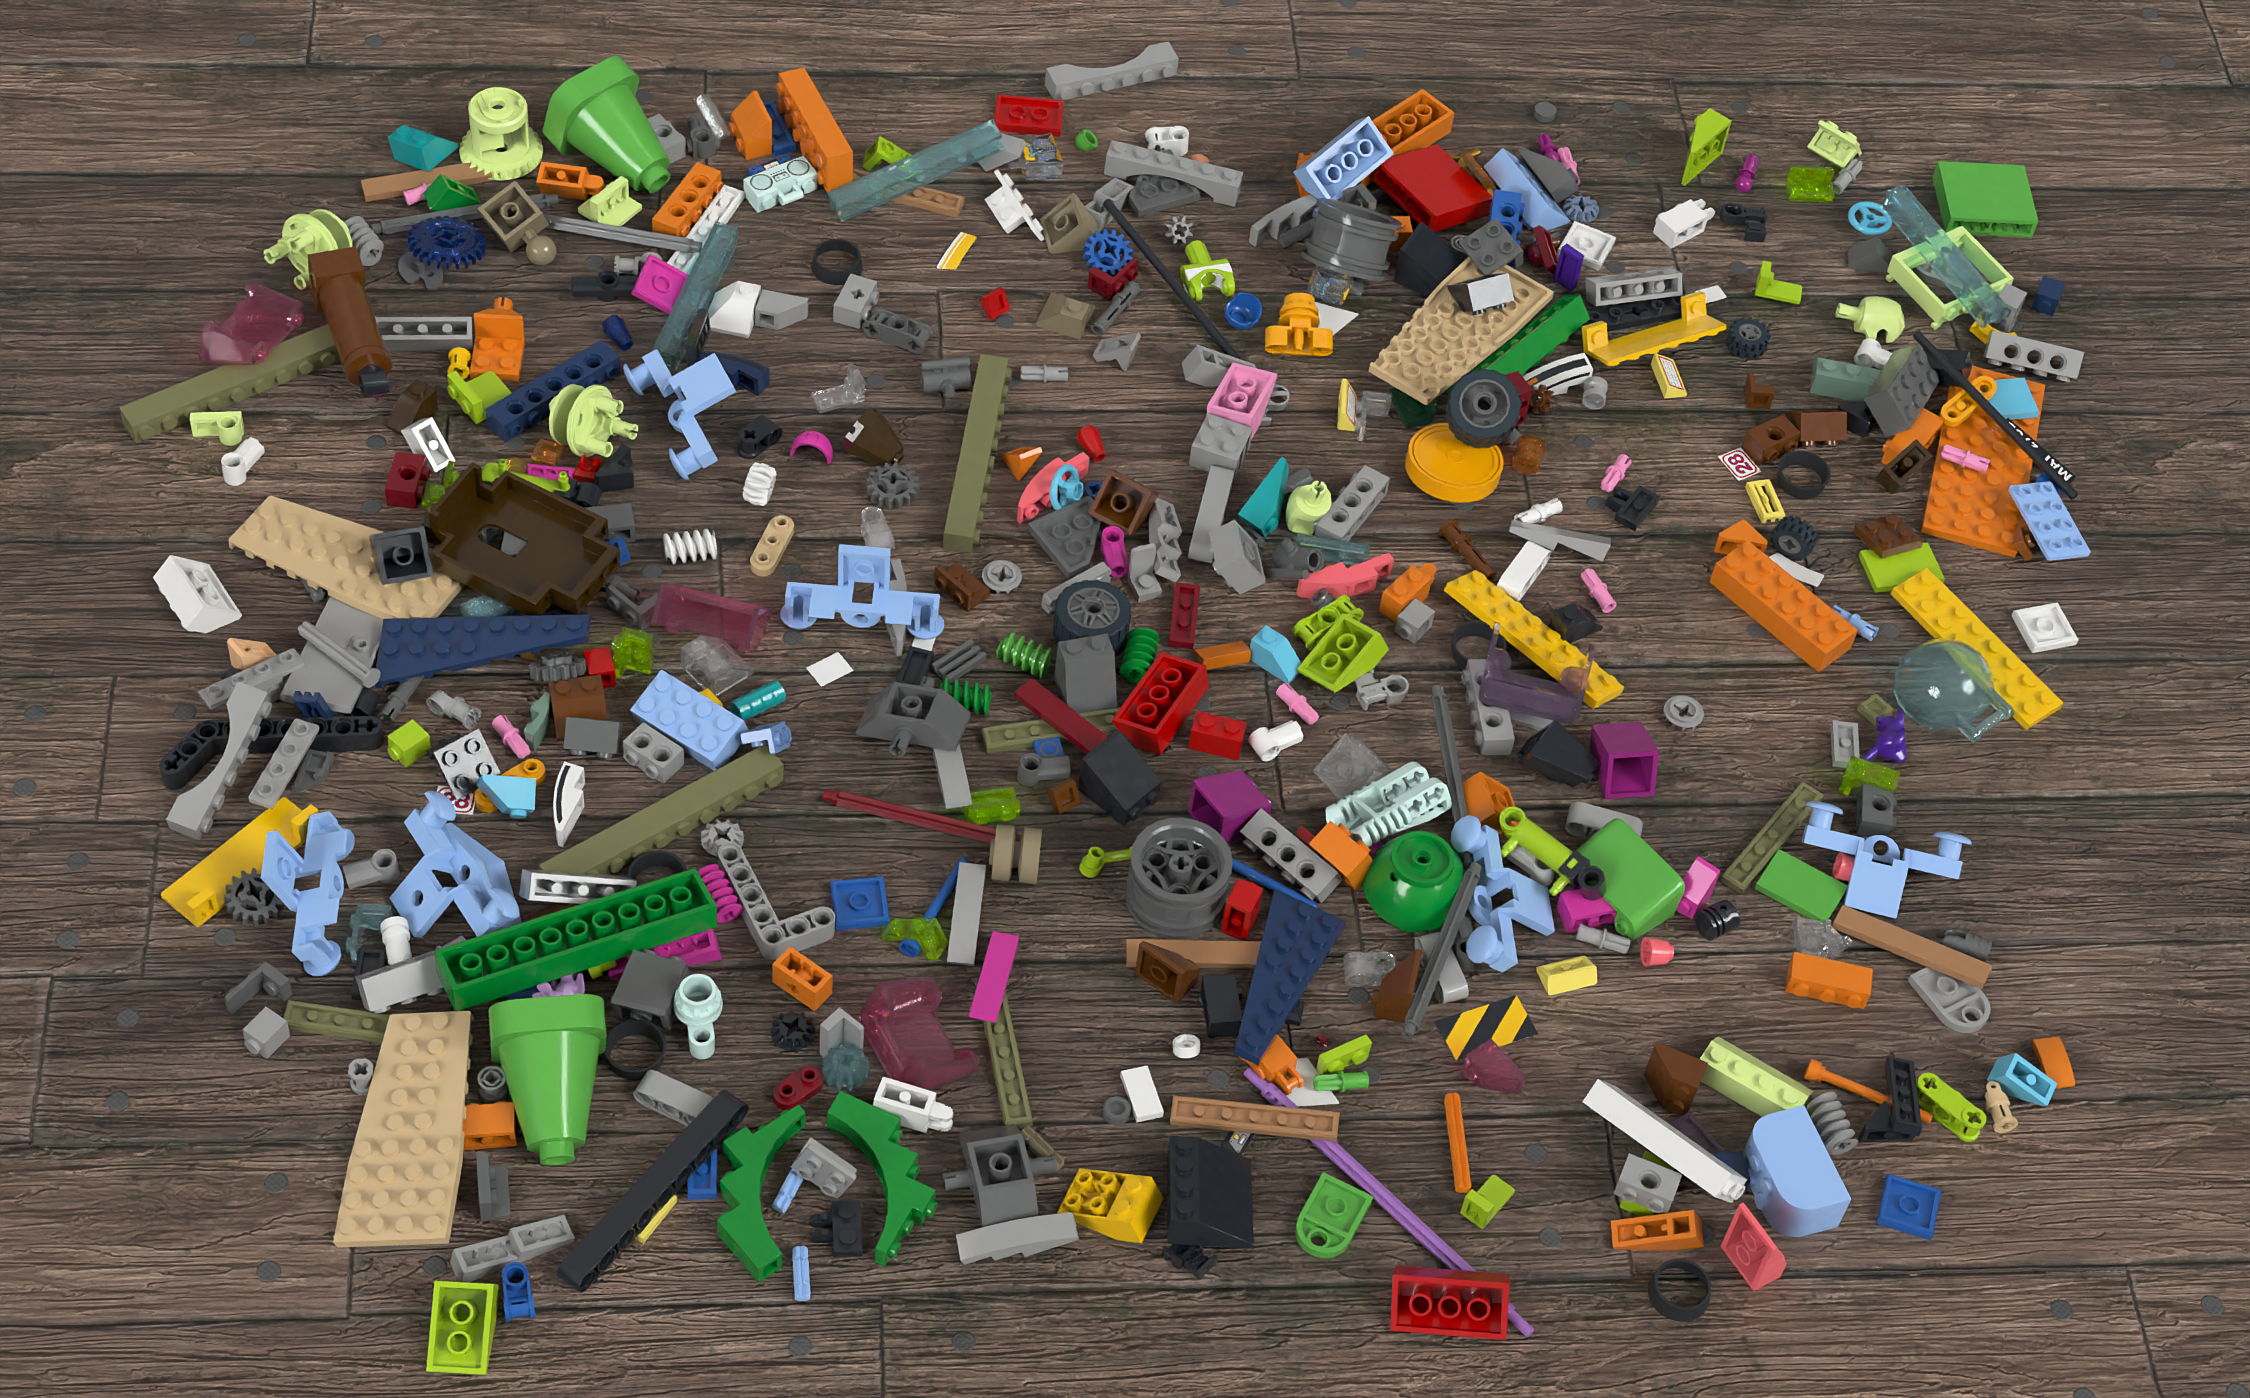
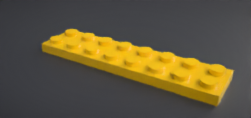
[1890,568,2063,730]
[1444,570,1625,709]

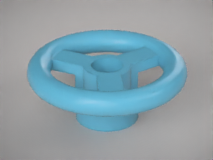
[1848,201,1892,235]
[1050,464,1084,510]

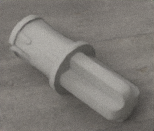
[1830,159,1863,194]
[1020,364,1068,383]
[1576,923,1630,953]

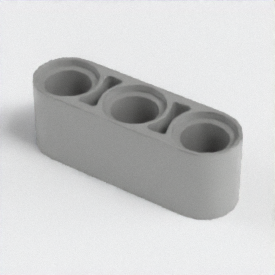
[1565,802,1643,840]
[1414,931,1469,1004]
[633,1070,714,1126]

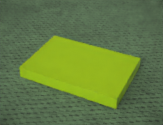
[1859,542,1945,593]

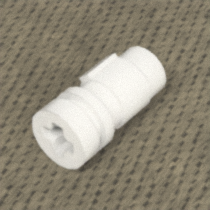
[380,916,412,965]

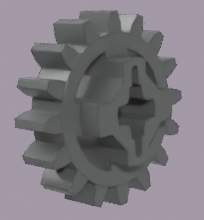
[866,462,920,510]
[529,652,587,685]
[224,868,284,927]

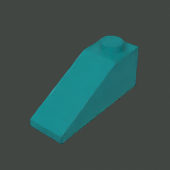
[1238,457,1290,537]

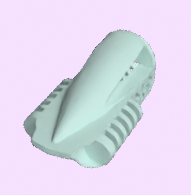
[1326,762,1452,847]

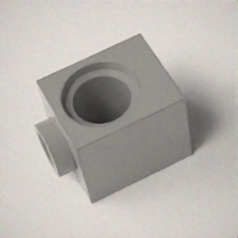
[1394,599,1435,644]

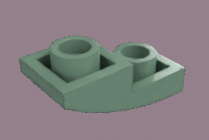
[524,692,551,751]

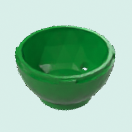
[1363,831,1465,933]

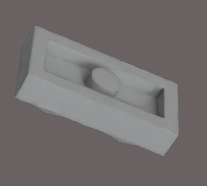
[1830,720,1860,769]

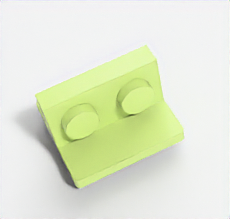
[1807,120,1862,169]
[578,176,642,226]

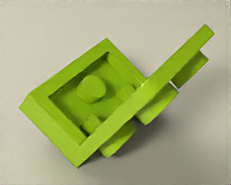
[447,371,512,424]

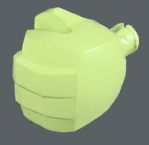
[1835,296,1905,343]
[1286,481,1331,536]

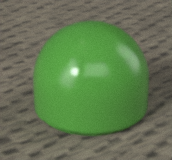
[1075,129,1098,151]

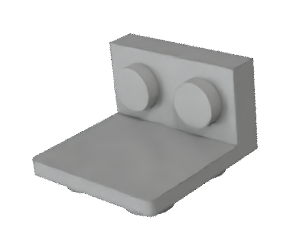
[791,1137,857,1199]

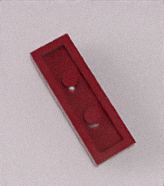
[1168,582,1200,649]

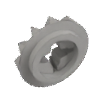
[982,560,1022,594]
[1663,695,1704,731]
[701,819,744,856]

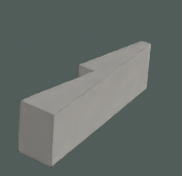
[1509,520,1611,562]
[450,1215,575,1283]

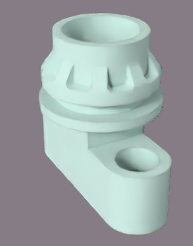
[673,974,723,1059]

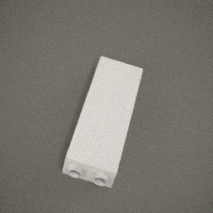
[1583,1079,1747,1203]

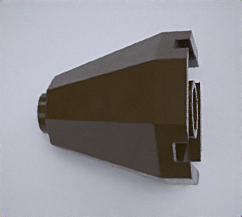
[841,408,904,467]

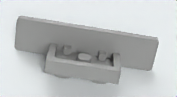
[199,648,305,709]
[248,719,319,809]

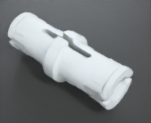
[1514,498,1563,523]

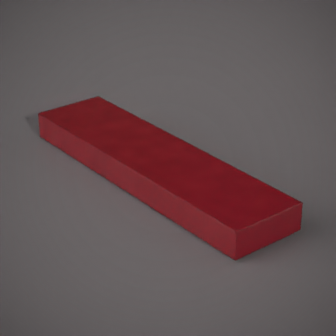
[1014,678,1108,754]

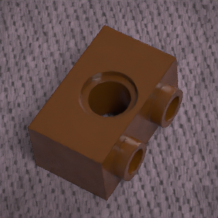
[1742,414,1801,465]

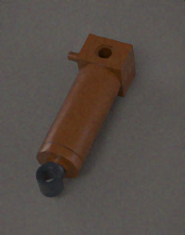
[308,247,392,397]

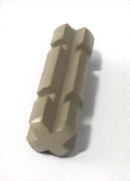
[1021,1126,1064,1171]

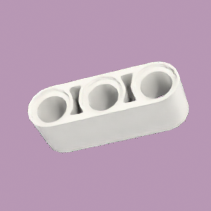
[1497,540,1551,601]

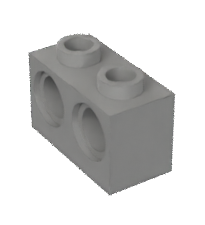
[623,722,684,784]

